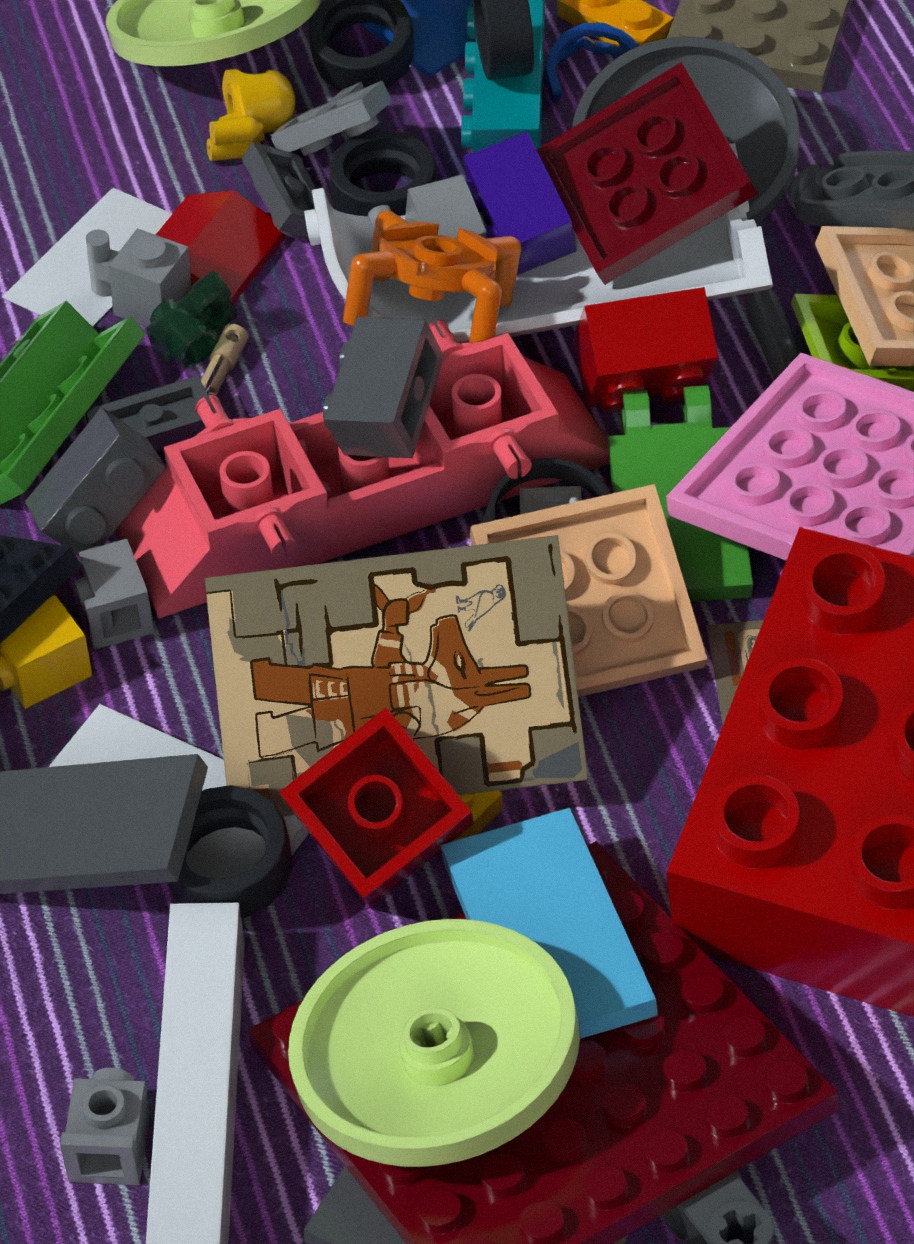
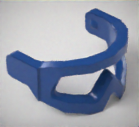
[543,23,640,101]

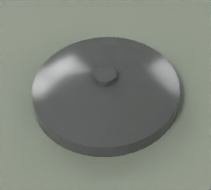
[572,37,800,224]

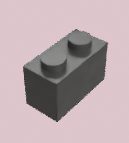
[323,317,444,458]
[25,407,166,556]

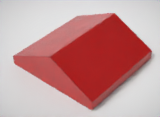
[156,190,287,308]

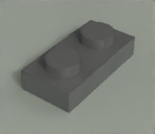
[242,142,316,238]
[85,376,210,451]

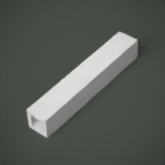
[146,903,245,1244]

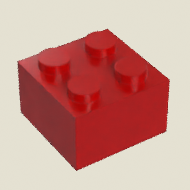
[573,287,719,412]
[279,707,474,908]

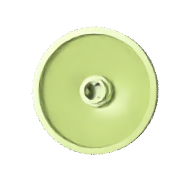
[288,919,580,1167]

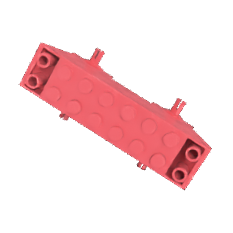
[115,320,609,619]

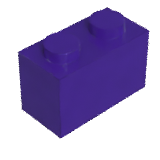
[463,131,576,275]

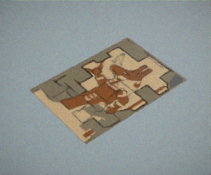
[205,535,588,816]

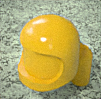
[207,69,296,161]

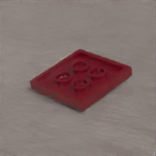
[536,62,758,285]

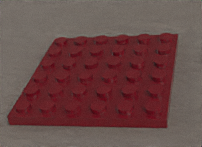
[248,841,839,1244]

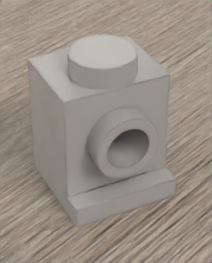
[73,539,155,650]
[60,1068,151,1185]

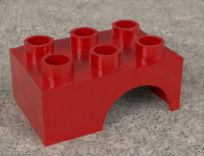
[667,527,914,1017]

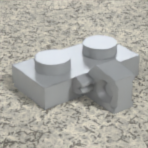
[271,81,392,156]

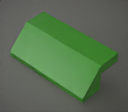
[0,300,146,505]

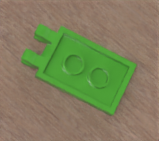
[608,385,753,602]

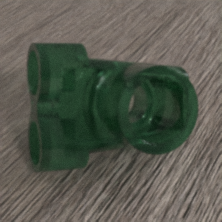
[145,270,238,367]

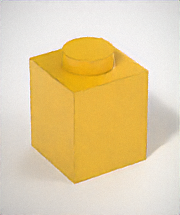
[0,595,93,709]

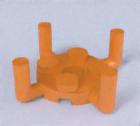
[343,210,521,343]

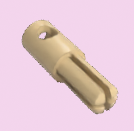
[201,324,249,396]

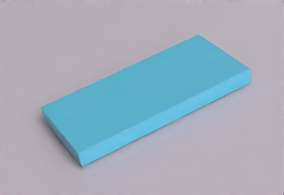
[440,808,658,1039]

